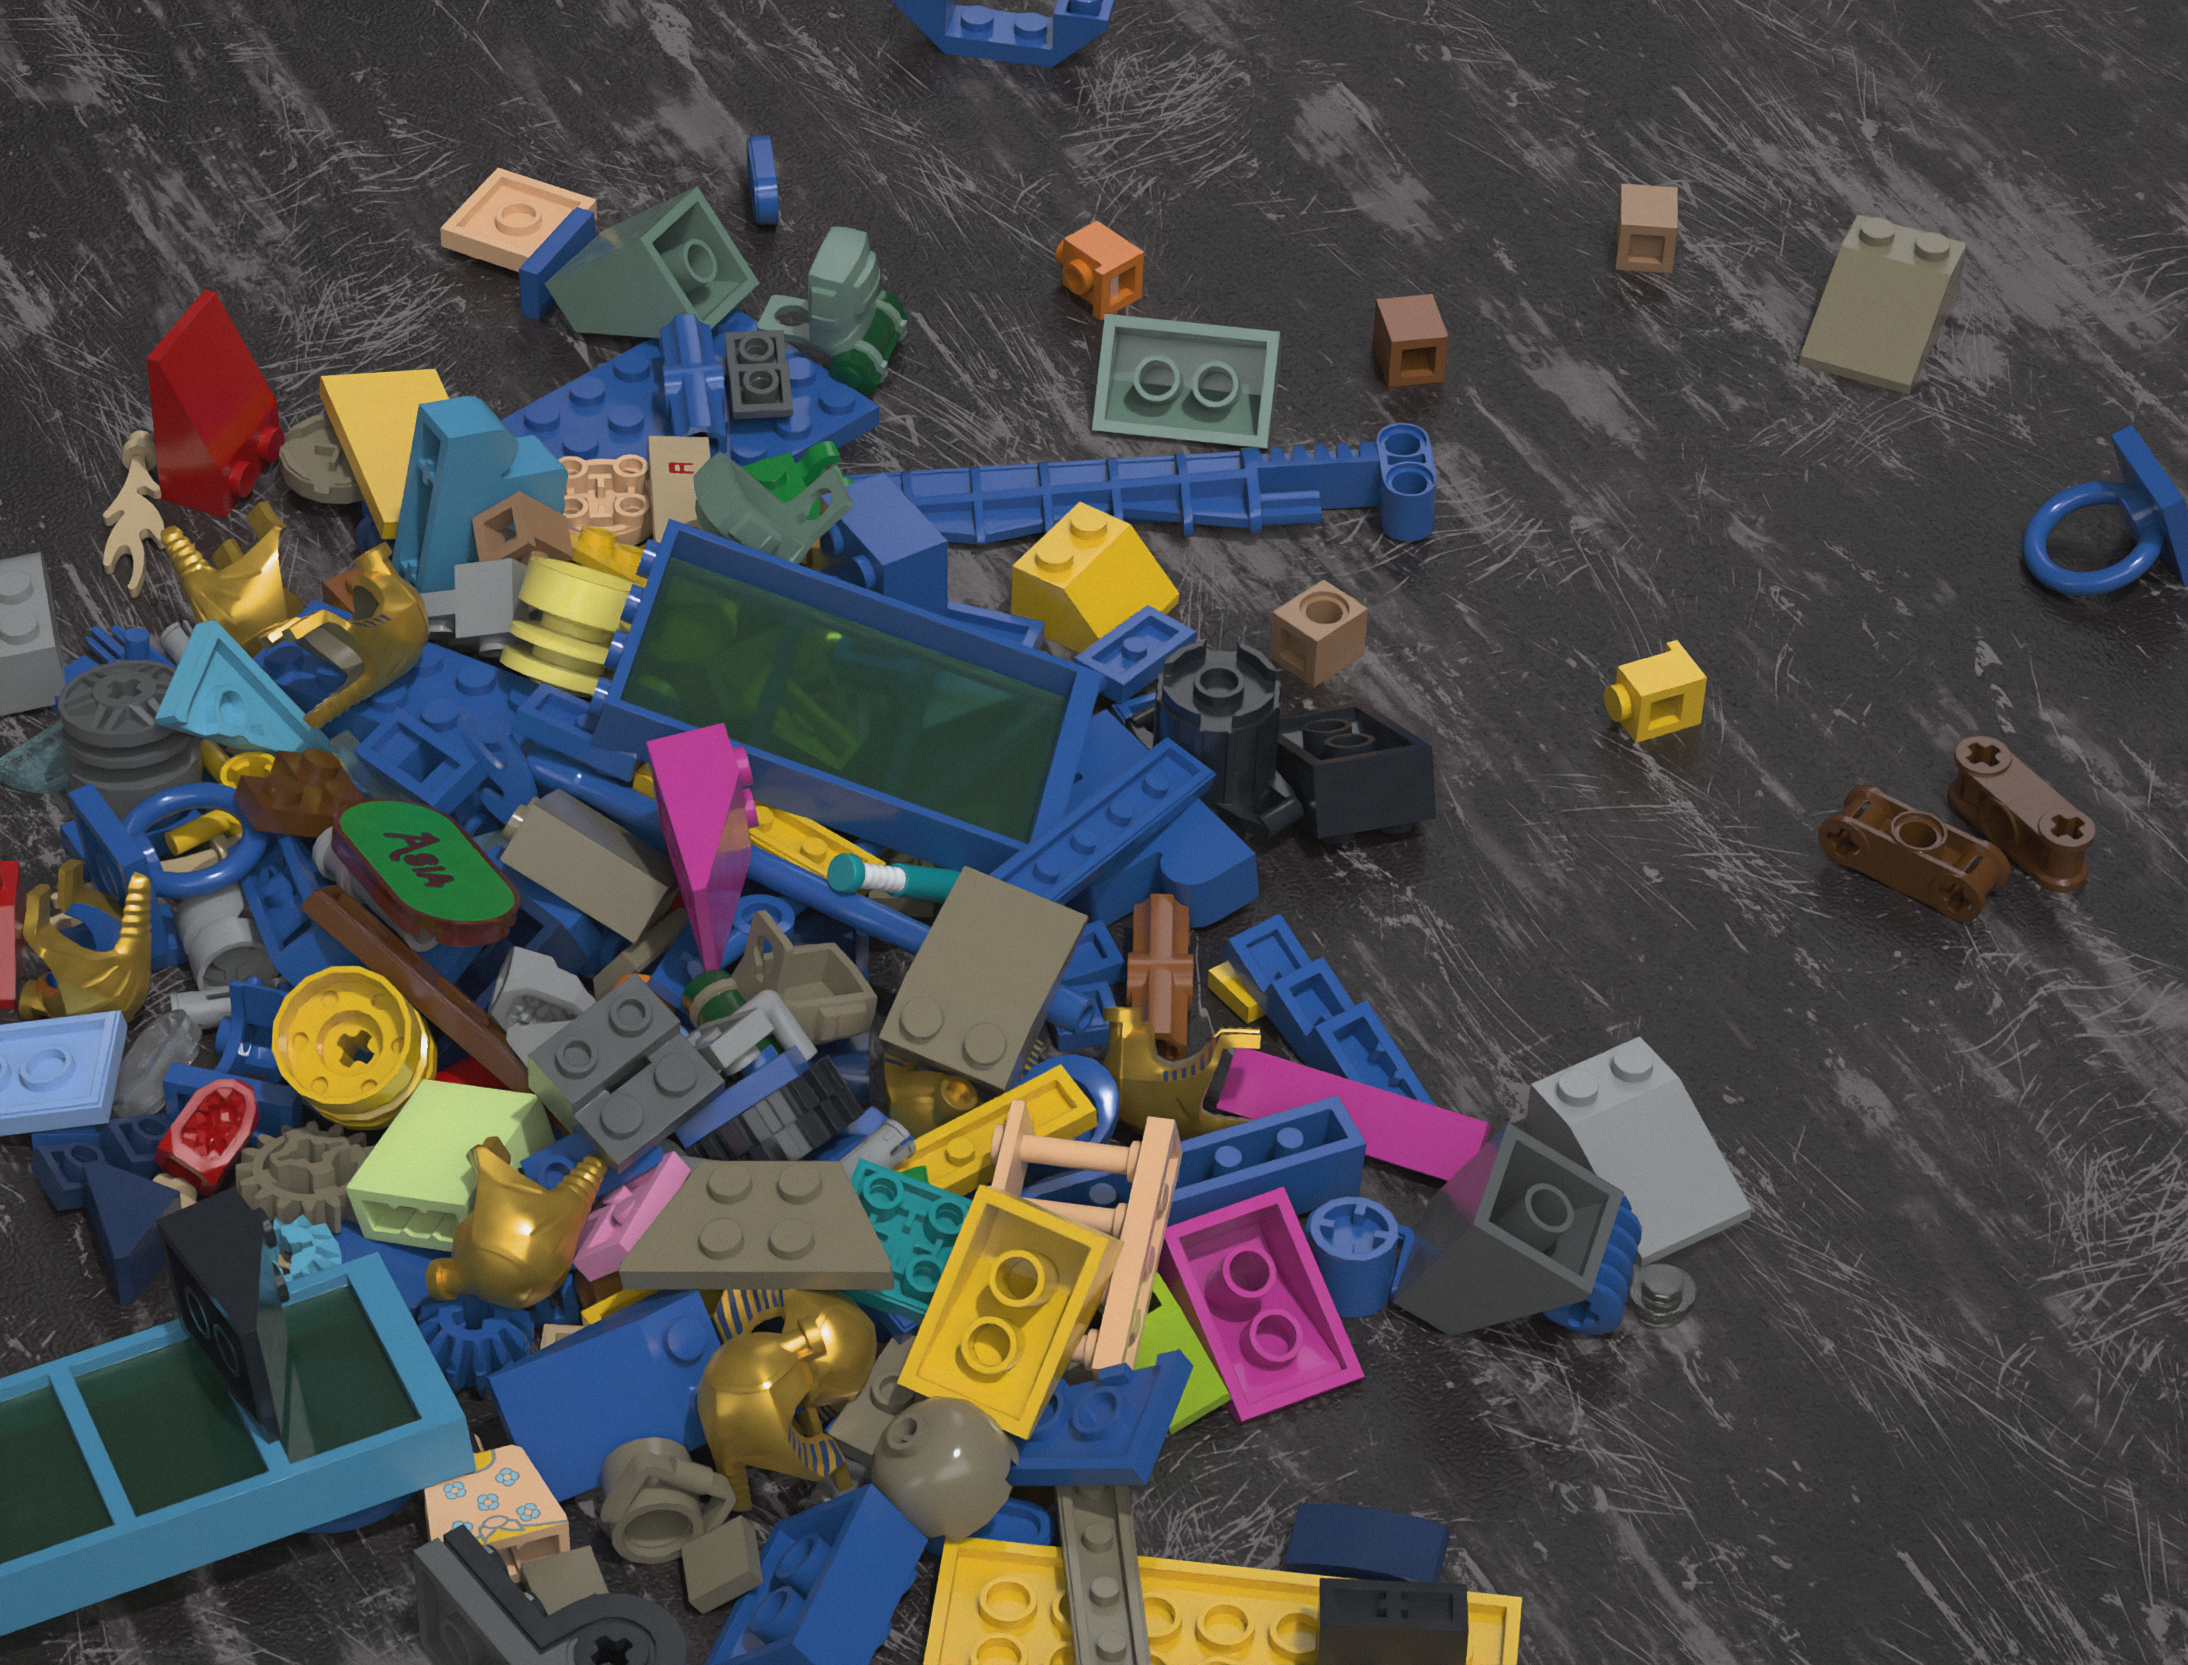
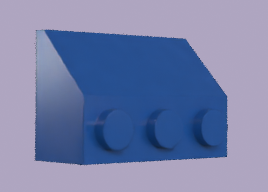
[704,1483,928,1665]

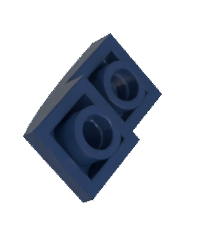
[31,1113,172,1211]
[1284,1503,1450,1583]

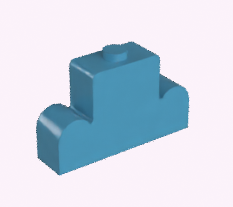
[392,396,568,594]

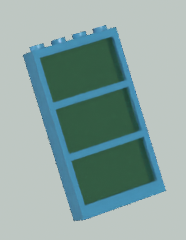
[0,1252,476,1636]

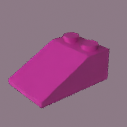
[646,723,759,973]
[1157,1187,1365,1425]

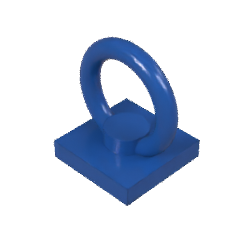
[2022,425,2188,596]
[68,782,268,960]

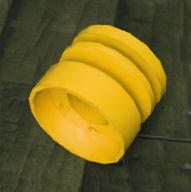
[272,966,438,1130]

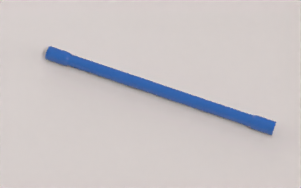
[526,745,1096,1036]

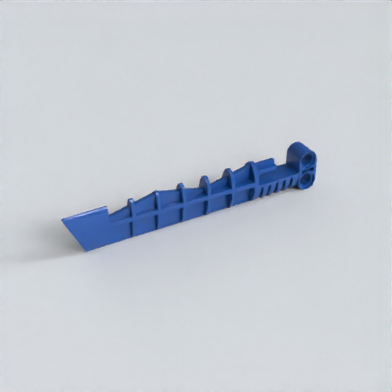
[820,423,1437,553]

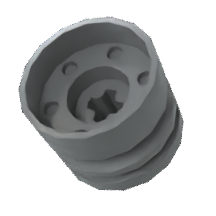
[57,660,205,822]

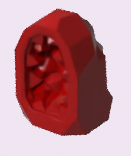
[154,1079,260,1197]

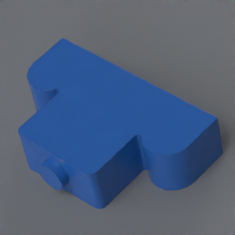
[1064,709,1259,928]

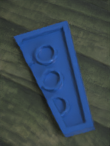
[1005,1349,1193,1486]

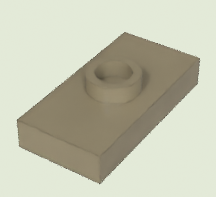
[827,1335,929,1468]

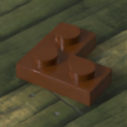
[233,749,367,838]

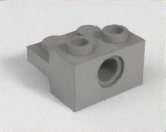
[420,558,543,659]

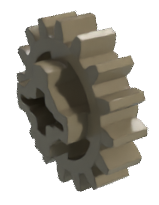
[235,1121,375,1233]

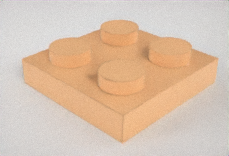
[440,168,597,272]

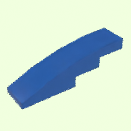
[1221,914,1436,1106]

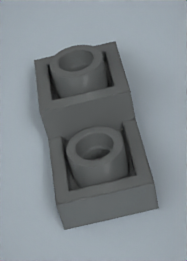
[725,330,793,419]

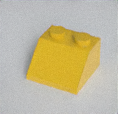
[1011,502,1180,653]

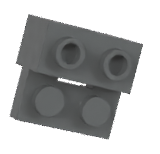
[528,972,725,1175]

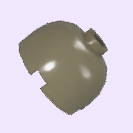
[871,1396,1019,1544]

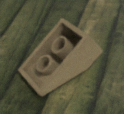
[1799,214,1967,395]
[878,865,1089,1097]

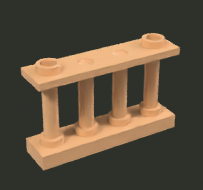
[991,1099,1183,1380]

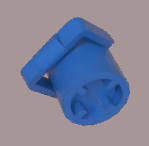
[1304,1196,1415,1318]

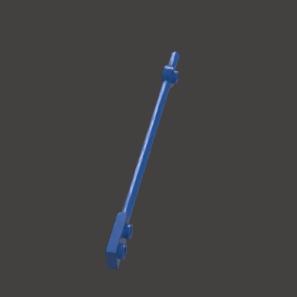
[687,605,1197,979]

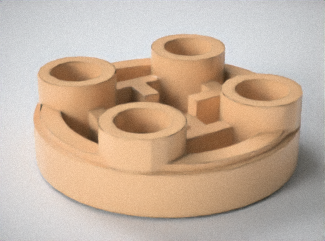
[558,454,653,546]

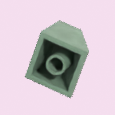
[544,186,759,338]

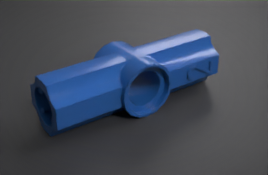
[660,314,727,458]

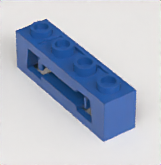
[227,832,373,988]

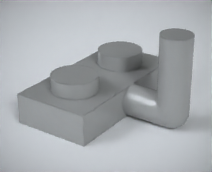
[686,989,818,1076]

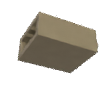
[499,789,680,943]

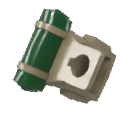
[682,910,877,1082]

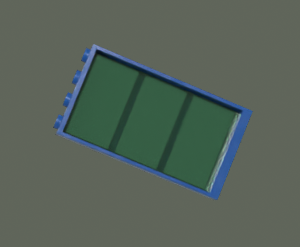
[587,519,1103,875]

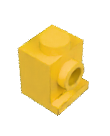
[1604,640,1707,743]

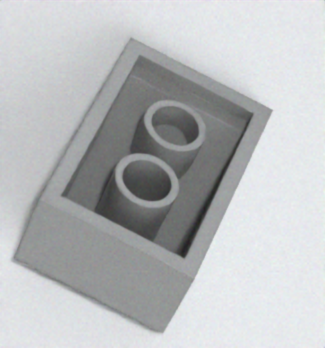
[1525,1036,1752,1267]

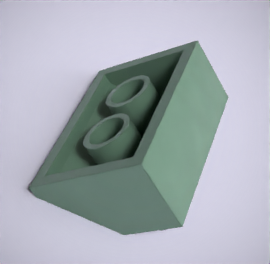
[1092,314,1283,450]

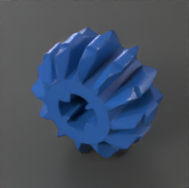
[418,1294,535,1398]

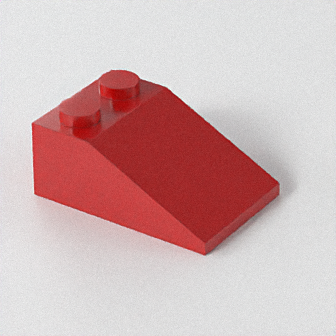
[147,289,285,518]

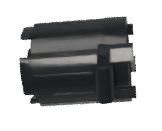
[1125,640,1304,843]

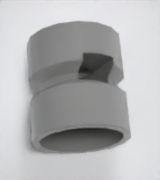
[174,882,279,991]

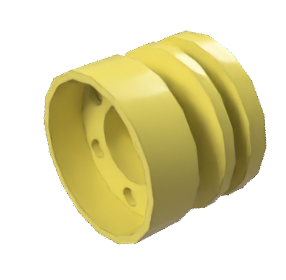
[500,556,644,698]

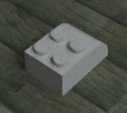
[0,552,66,716]

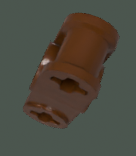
[1947,736,2096,893]
[1818,785,2010,922]

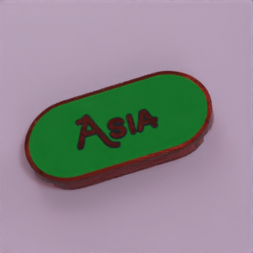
[330,798,521,947]

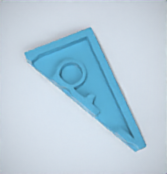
[154,620,348,768]

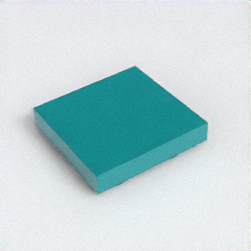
[837,1158,973,1326]

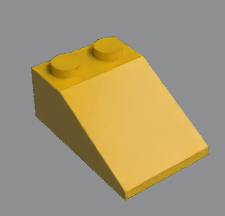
[897,1184,1125,1440]

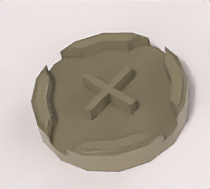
[279,413,364,504]

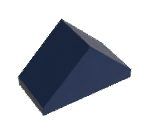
[82,1160,182,1306]

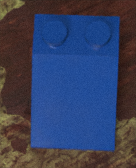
[484,1289,721,1502]

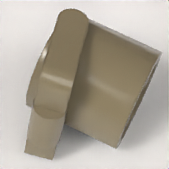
[600,1437,736,1564]

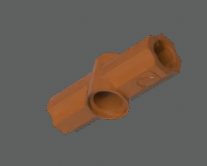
[1126,894,1194,1062]

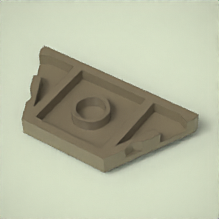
[619,1161,895,1290]

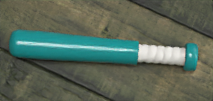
[827,853,960,904]

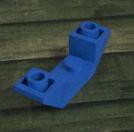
[892,0,1116,68]

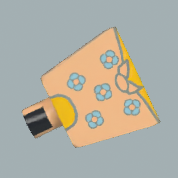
[423,1433,570,1583]

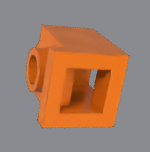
[1055,221,1144,321]

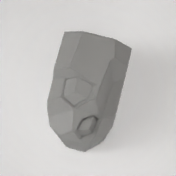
[487,946,597,1033]

